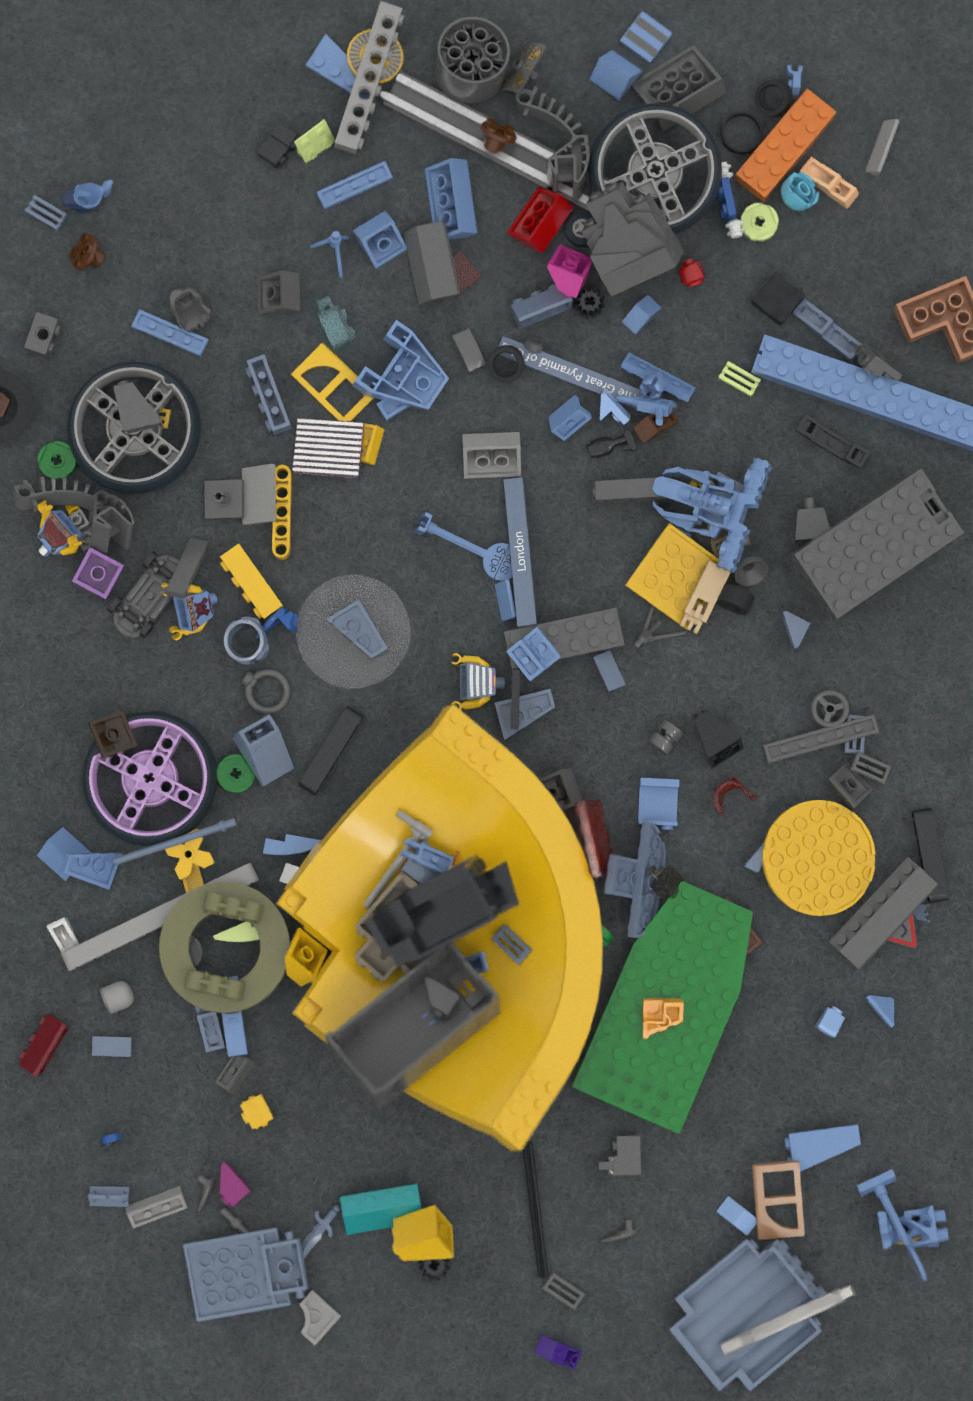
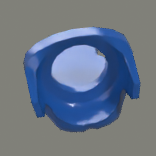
[256,607,299,639]

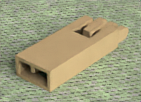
[679,561,730,634]

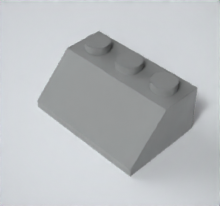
[462,432,521,479]

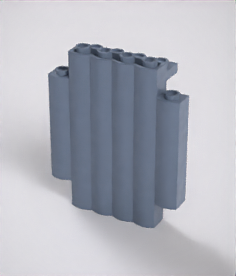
[669,1238,827,1391]

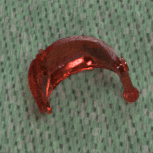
[714,777,756,814]

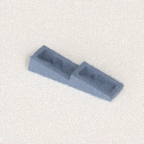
[793,299,861,364]
[195,970,225,1052]

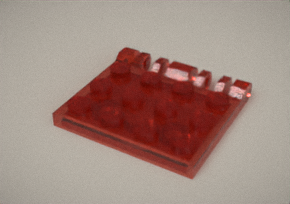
[575,800,613,878]

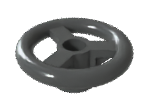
[811,690,849,728]

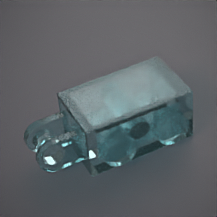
[316,295,356,351]

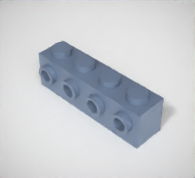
[245,354,292,435]

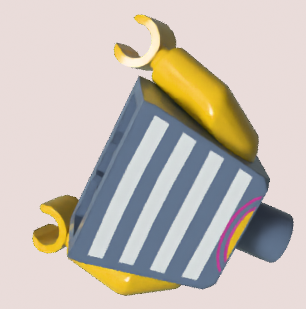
[451,653,505,711]

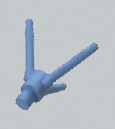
[310,231,349,278]

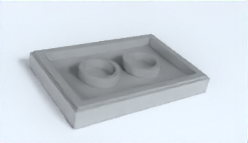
[242,464,276,525]

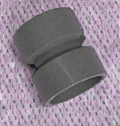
[648,719,683,755]

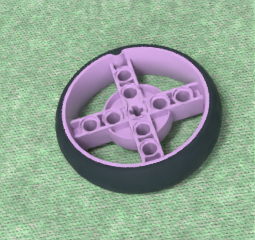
[82,711,217,846]

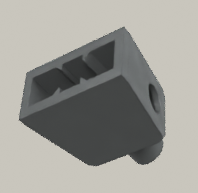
[794,498,830,542]

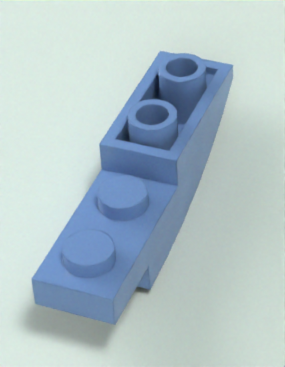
[222,976,248,1057]

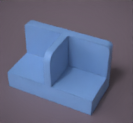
[548,395,592,441]

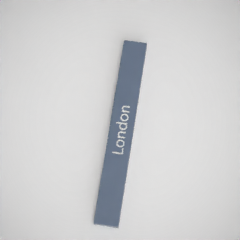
[504,477,537,628]

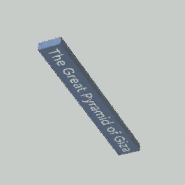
[499,336,642,410]

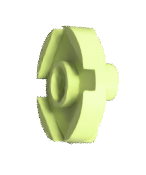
[741,203,778,242]

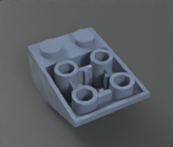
[232,714,294,787]

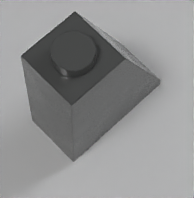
[113,381,162,434]

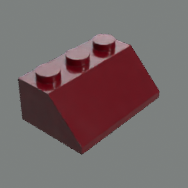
[19,1014,71,1077]

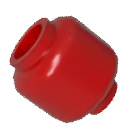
[678,258,705,288]

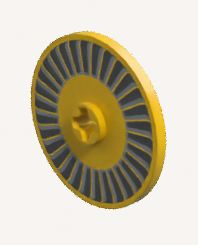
[347,29,403,84]

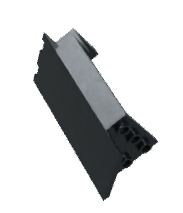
[365,854,520,967]

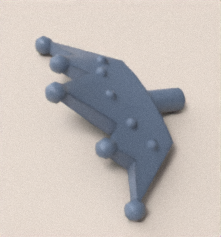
[913,903,930,923]

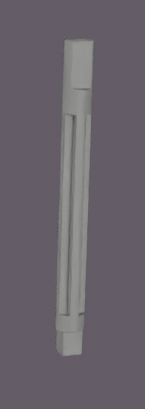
[720,1285,855,1356]

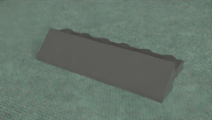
[829,857,939,970]

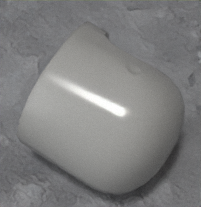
[100,981,134,1014]

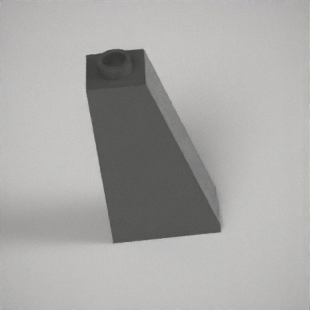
[593,478,671,503]

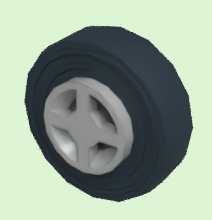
[565,213,593,247]

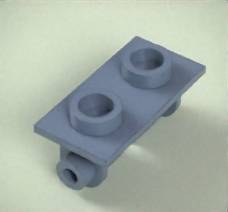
[88,1186,129,1207]

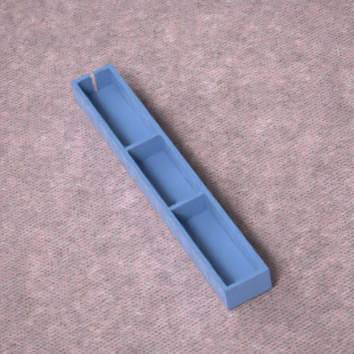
[750,334,973,451]

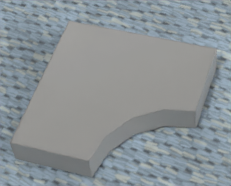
[299,1290,341,1346]

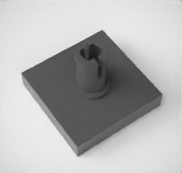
[205,479,244,520]

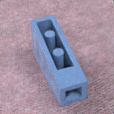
[784,1124,861,1173]

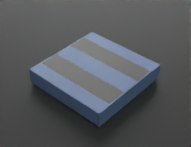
[620,11,672,64]

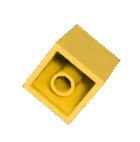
[392,1205,454,1261]

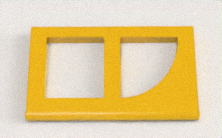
[291,343,374,427]

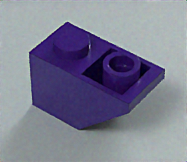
[534,1335,582,1369]

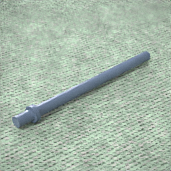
[114,818,237,865]

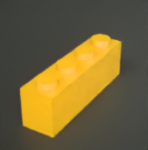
[220,544,283,621]

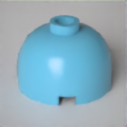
[781,172,819,211]

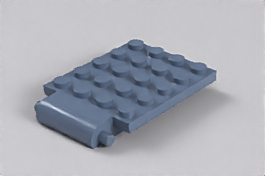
[183,1227,309,1322]

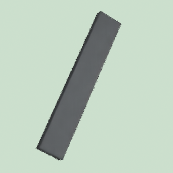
[763,714,880,764]

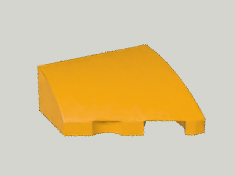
[642,998,684,1039]

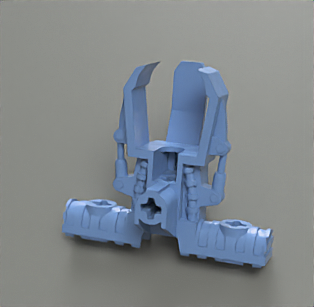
[652,458,772,573]

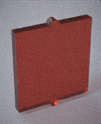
[453,251,481,293]

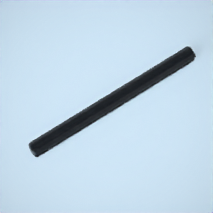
[523,1142,548,1278]

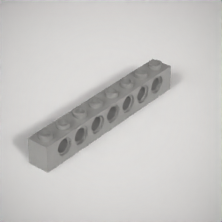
[334,1,404,154]

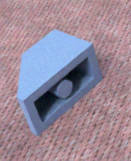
[814,1006,845,1037]

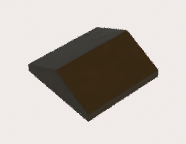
[88,710,138,759]

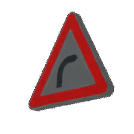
[887,913,917,948]

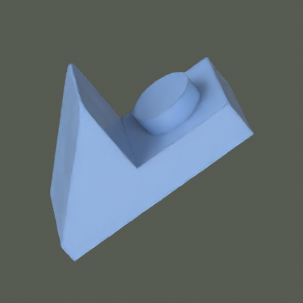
[600,388,631,425]

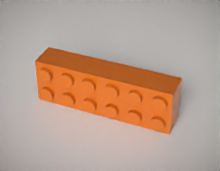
[734,89,837,203]

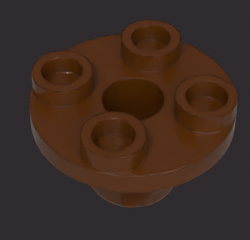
[480,118,517,153]
[69,232,105,271]

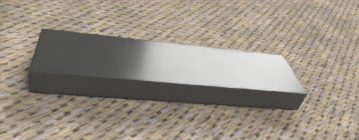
[166,538,209,599]

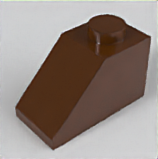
[634,412,679,443]

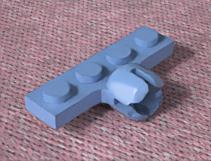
[621,352,696,402]

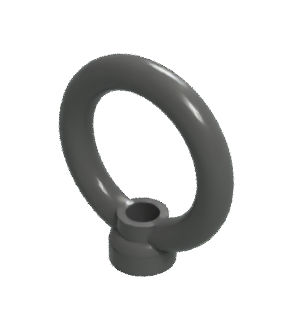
[241,669,291,714]

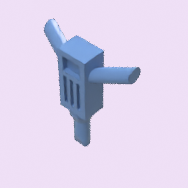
[616,394,677,426]

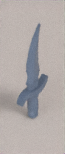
[301,1205,340,1259]

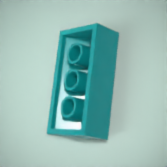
[340,1183,422,1235]

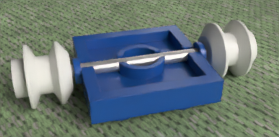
[717,162,745,238]

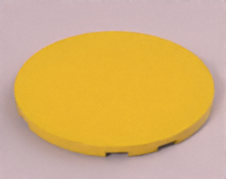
[762,800,876,916]

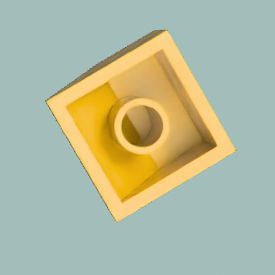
[284,928,328,986]

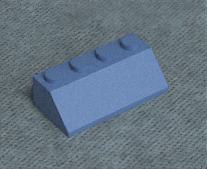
[425,158,477,240]

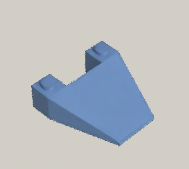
[352,320,449,410]

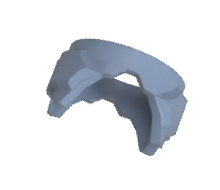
[224,617,269,665]

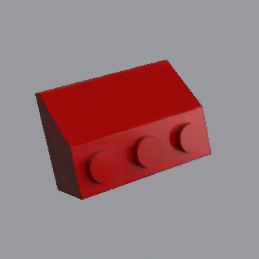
[507,187,574,253]

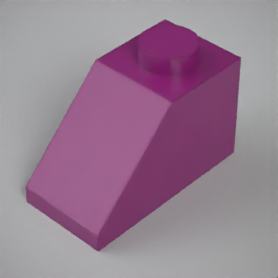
[220,1161,251,1206]

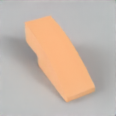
[800,157,859,209]

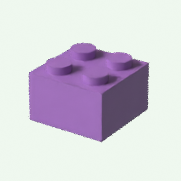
[72,547,125,599]

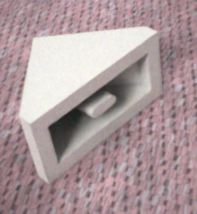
[47,917,79,953]

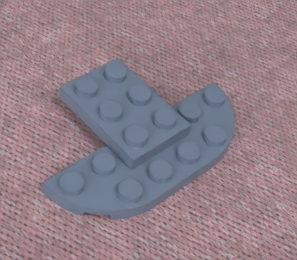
[605,821,666,938]

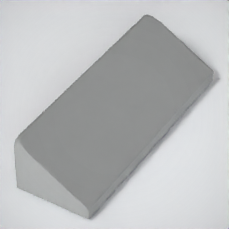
[865,119,899,177]
[125,1186,188,1228]

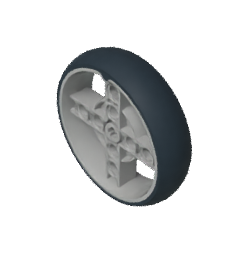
[589,103,722,234]
[67,362,201,494]

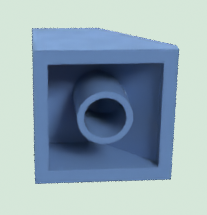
[353,211,407,268]

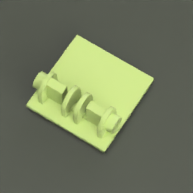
[294,120,335,163]

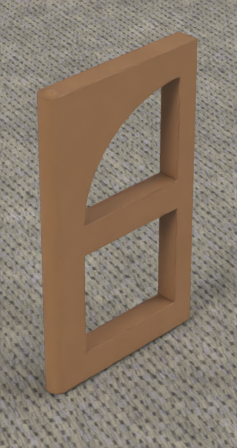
[752,1160,805,1240]

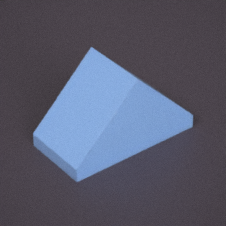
[716,1196,757,1235]

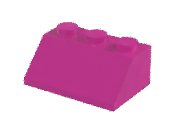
[547,244,593,298]

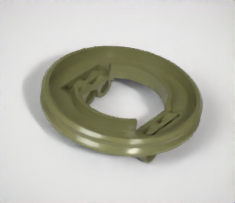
[159,882,290,1013]

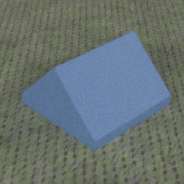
[590,50,642,101]
[37,827,91,881]

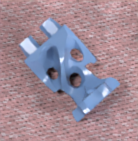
[878,1205,949,1250]

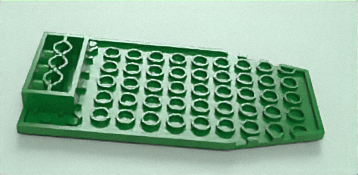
[572,881,753,1134]

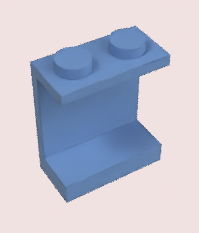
[638,778,679,830]

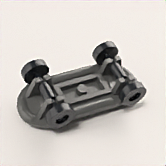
[107,551,180,639]

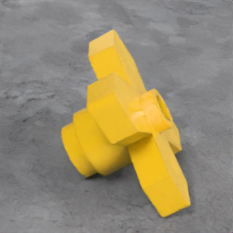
[165,829,215,879]

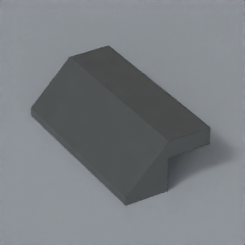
[403,221,460,305]

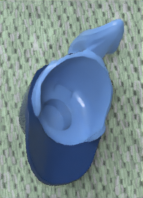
[62,180,113,213]

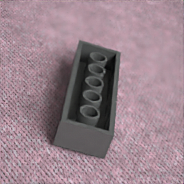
[504,608,625,670]

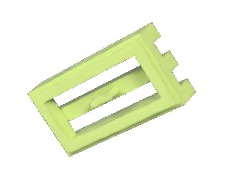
[718,361,761,397]

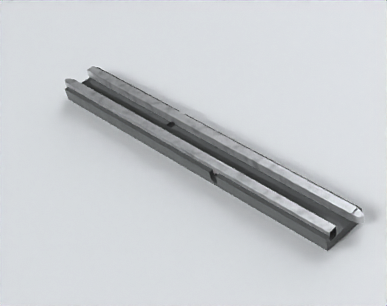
[380,71,667,221]

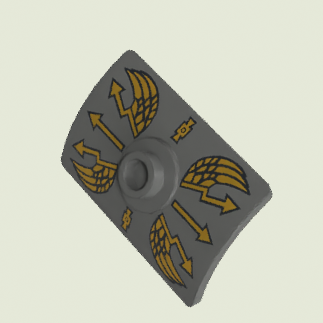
[499,42,547,94]

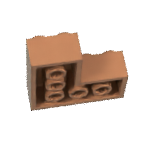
[893,276,973,364]

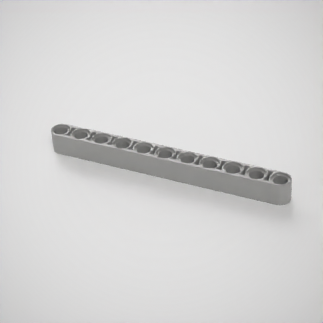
[61,863,259,971]

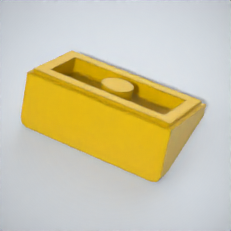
[353,423,384,465]

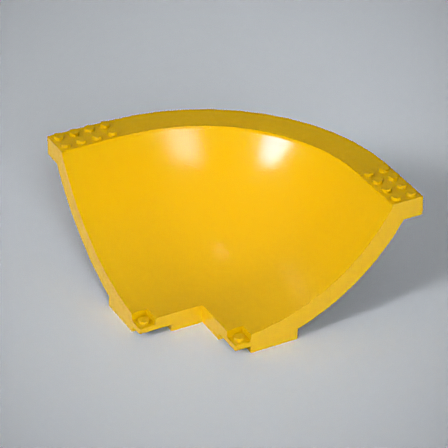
[276,704,602,1151]

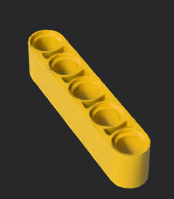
[272,465,292,560]

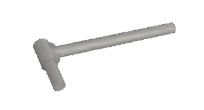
[363,809,433,908]

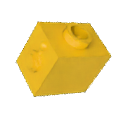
[240,1094,274,1129]

